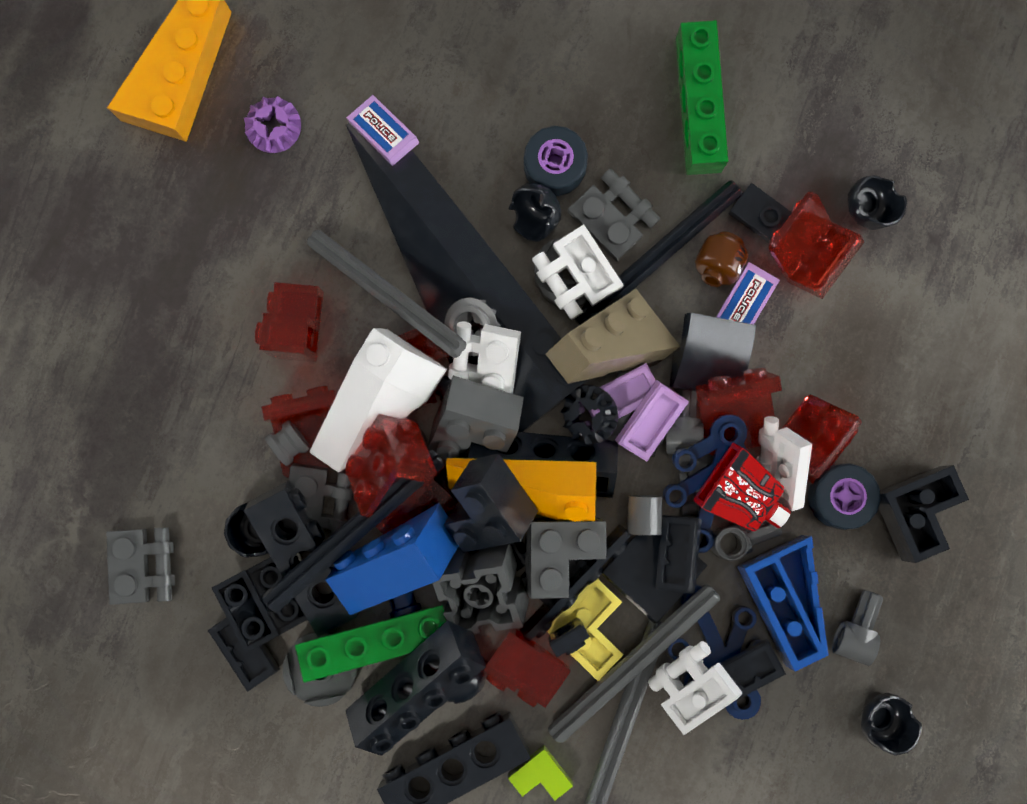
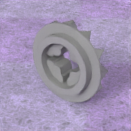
[444,297,501,356]

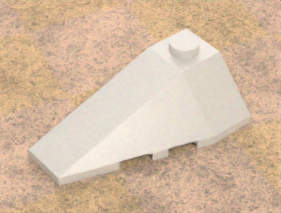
[310,328,447,473]

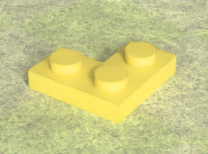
[547,579,623,681]

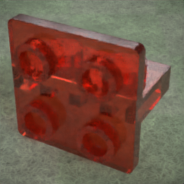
[782,394,862,485]

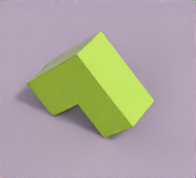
[508,745,573,801]

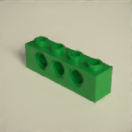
[676,20,728,175]
[294,605,446,683]

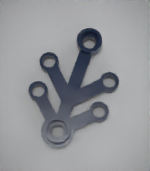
[663,414,747,553]
[666,585,762,720]

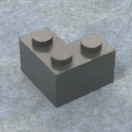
[427,375,524,460]
[525,517,606,599]

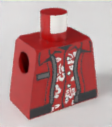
[693,442,791,532]

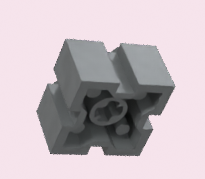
[432,543,529,634]

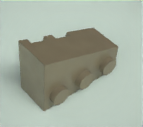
[546,289,680,383]

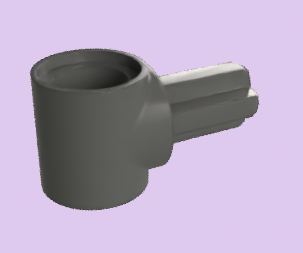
[666,389,704,455]
[627,495,662,535]
[711,520,782,561]
[832,590,883,666]

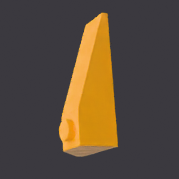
[446,458,597,522]

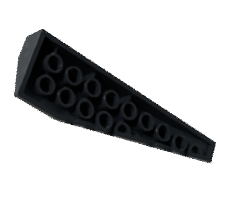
[346,123,590,432]

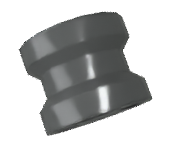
[265,420,311,466]

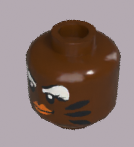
[695,231,748,287]

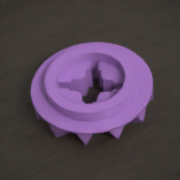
[244,96,301,153]

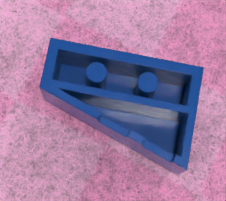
[325,503,458,615]
[737,535,829,672]

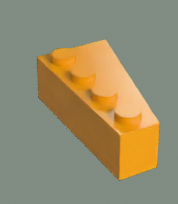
[107,0,232,142]

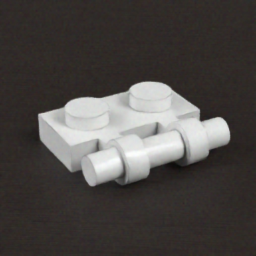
[532,225,624,320]
[448,321,521,394]
[756,416,812,512]
[648,641,742,735]

